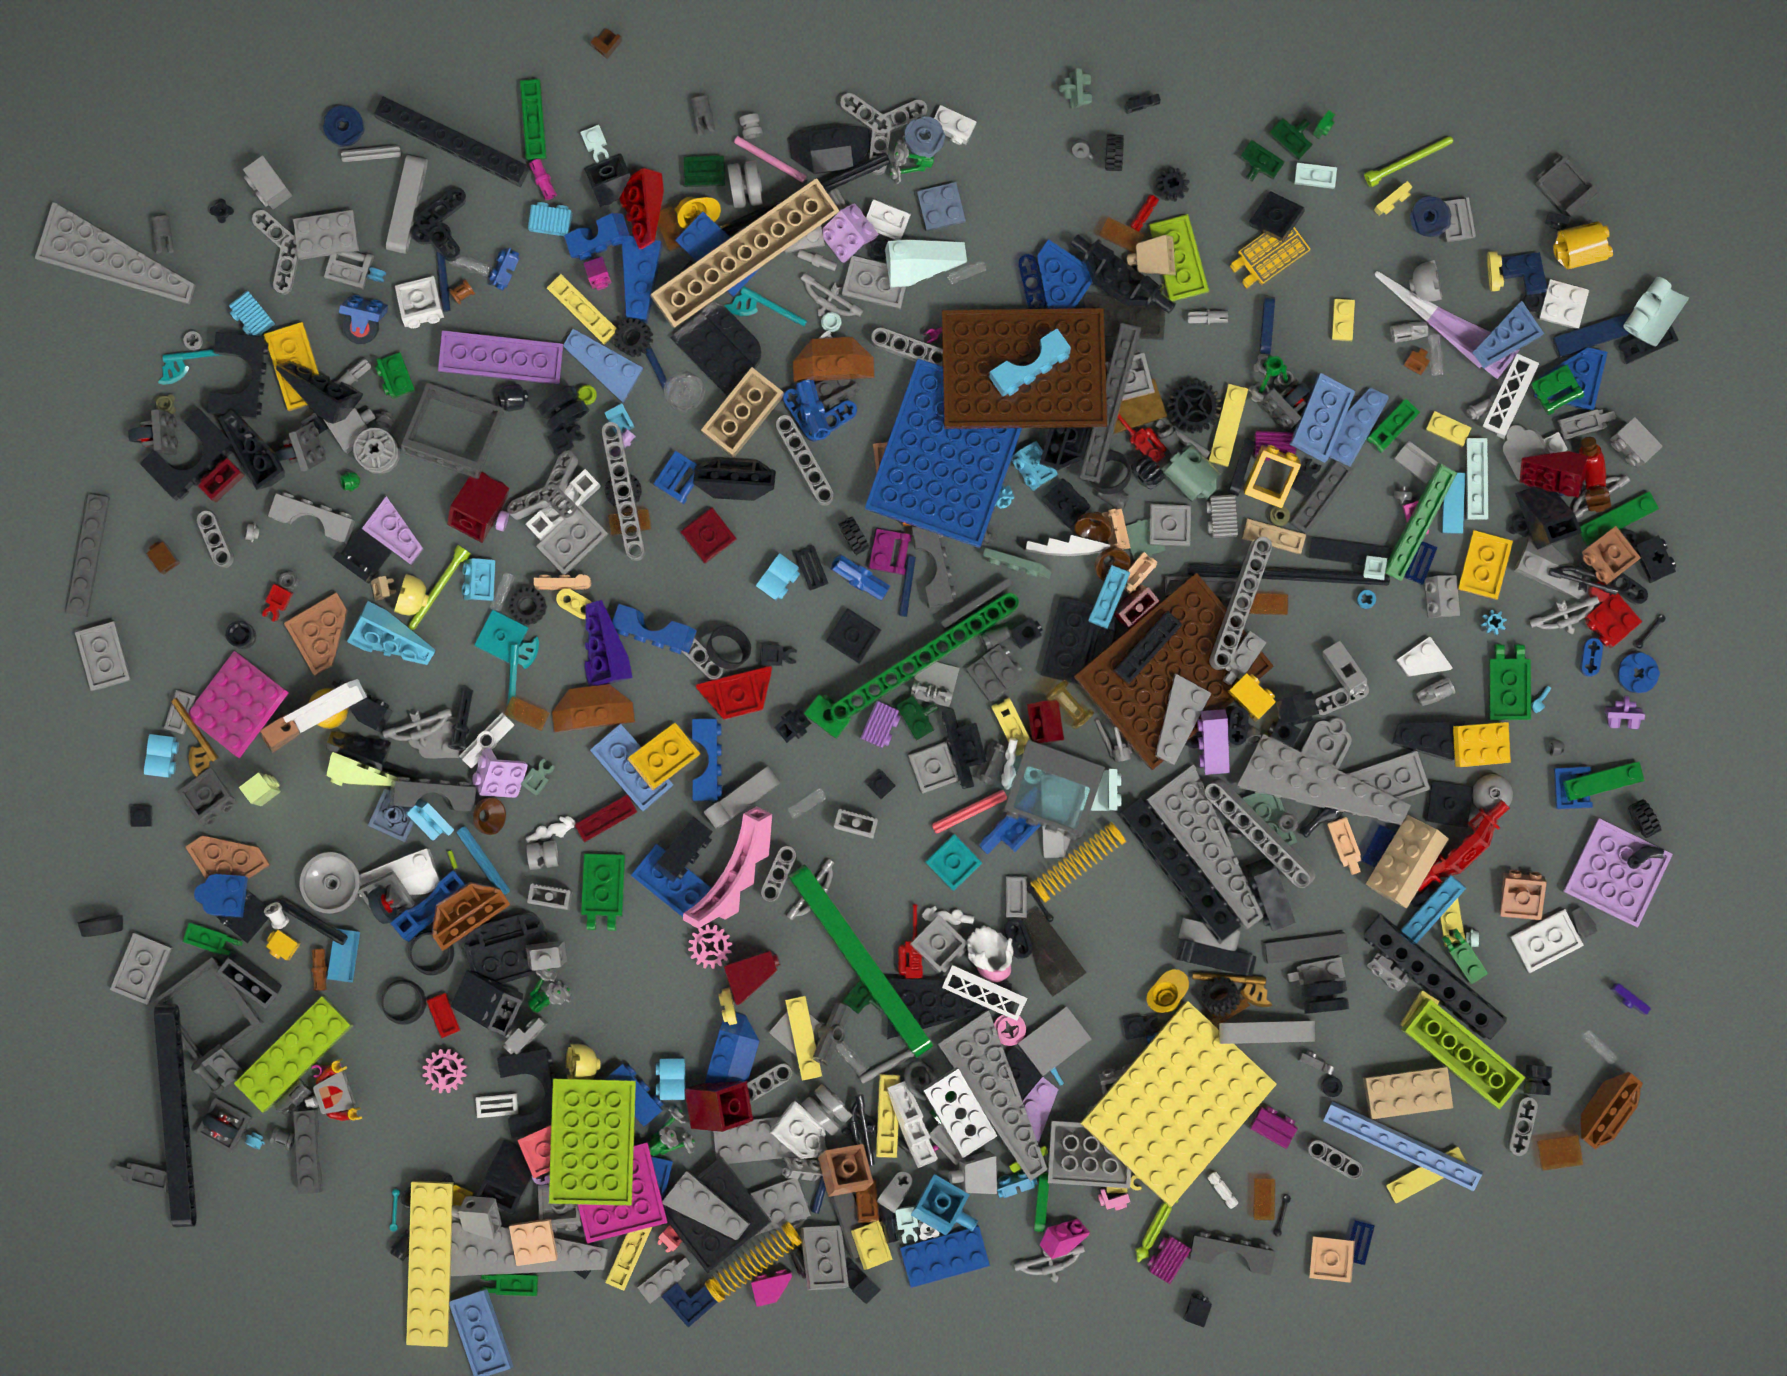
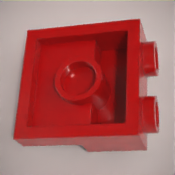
[1584,593,1642,648]

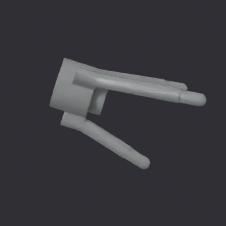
[1095,719,1133,762]

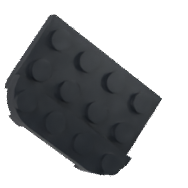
[670,302,762,396]
[1041,597,1117,685]
[465,912,555,984]

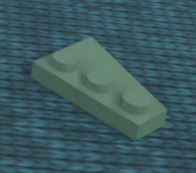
[983,548,1052,579]
[1242,793,1298,849]

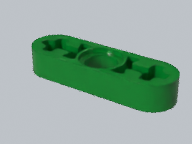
[1034,1172,1049,1232]

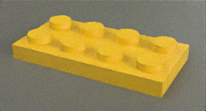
[264,322,320,411]

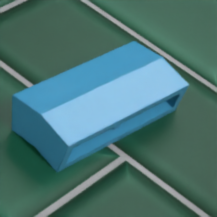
[327,929,360,982]

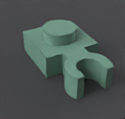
[521,759,555,797]

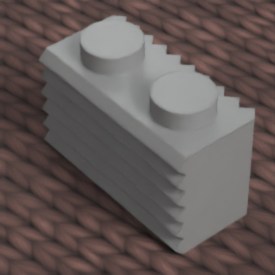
[1206,495,1238,538]
[834,809,878,839]
[527,883,573,910]

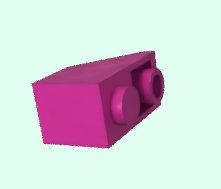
[583,257,612,290]
[1040,1218,1090,1259]
[751,1269,793,1307]

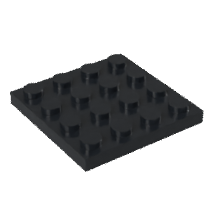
[663,1157,772,1274]

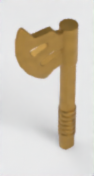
[171,698,219,777]
[1192,972,1272,1007]

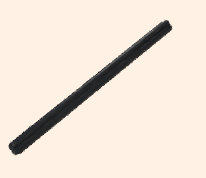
[720,154,890,236]
[1188,564,1390,586]

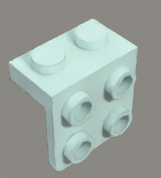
[1080,769,1121,811]

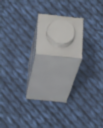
[1323,641,1367,696]

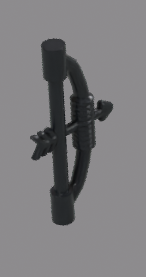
[1548,561,1618,595]
[842,1094,877,1166]

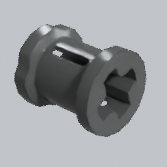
[270,1127,295,1150]

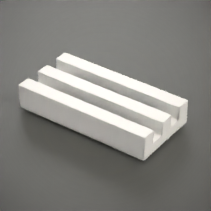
[476,1094,519,1118]

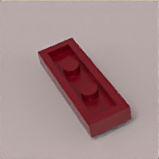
[575,795,638,843]

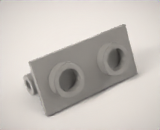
[1367,953,1410,991]
[782,1157,823,1181]

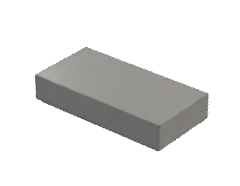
[164,690,197,735]
[1006,877,1027,918]

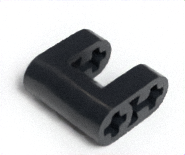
[1227,707,1249,748]

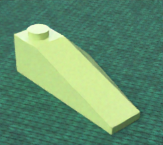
[326,752,398,786]

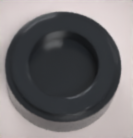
[1523,293,1544,312]
[1321,1077,1343,1097]

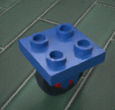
[339,295,388,344]

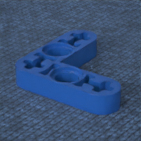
[783,389,857,442]

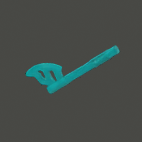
[724,286,807,327]
[158,349,223,385]
[507,637,539,718]

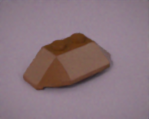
[793,337,875,382]
[552,684,635,733]
[431,882,510,951]
[1581,1072,1643,1150]

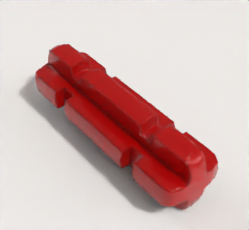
[1130,195,1159,232]

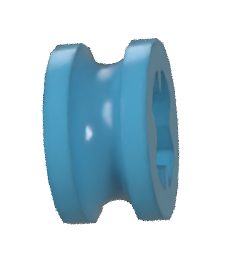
[366,267,386,283]
[1357,590,1376,609]

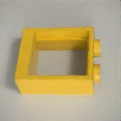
[1243,445,1301,508]

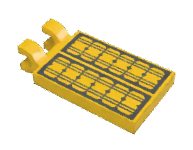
[1230,227,1311,289]

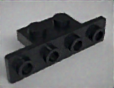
[942,709,987,789]

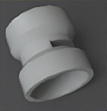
[739,114,763,139]

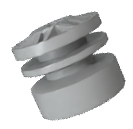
[353,428,400,474]

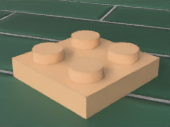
[509,1218,558,1266]
[1309,1236,1355,1282]

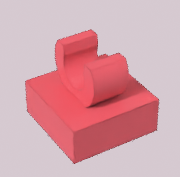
[658,1225,682,1252]

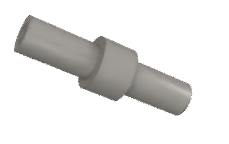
[797,250,837,271]

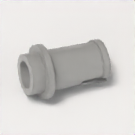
[1467,398,1493,420]

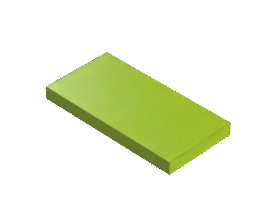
[1149,214,1209,301]

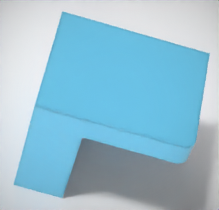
[605,404,635,434]

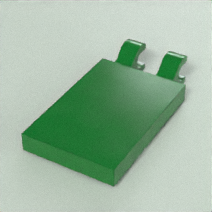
[1489,645,1531,720]
[581,854,625,931]

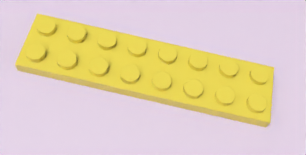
[406,1181,453,1347]

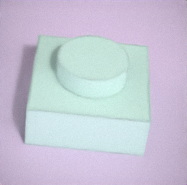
[1364,556,1387,580]

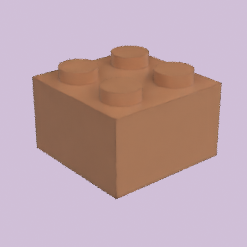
[818,1144,873,1197]

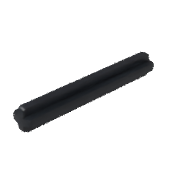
[278,898,348,945]

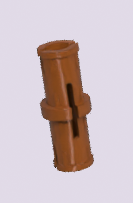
[311,949,328,991]

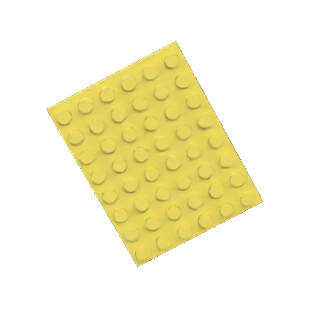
[1080,1001,1277,1207]

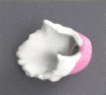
[967,926,1013,983]

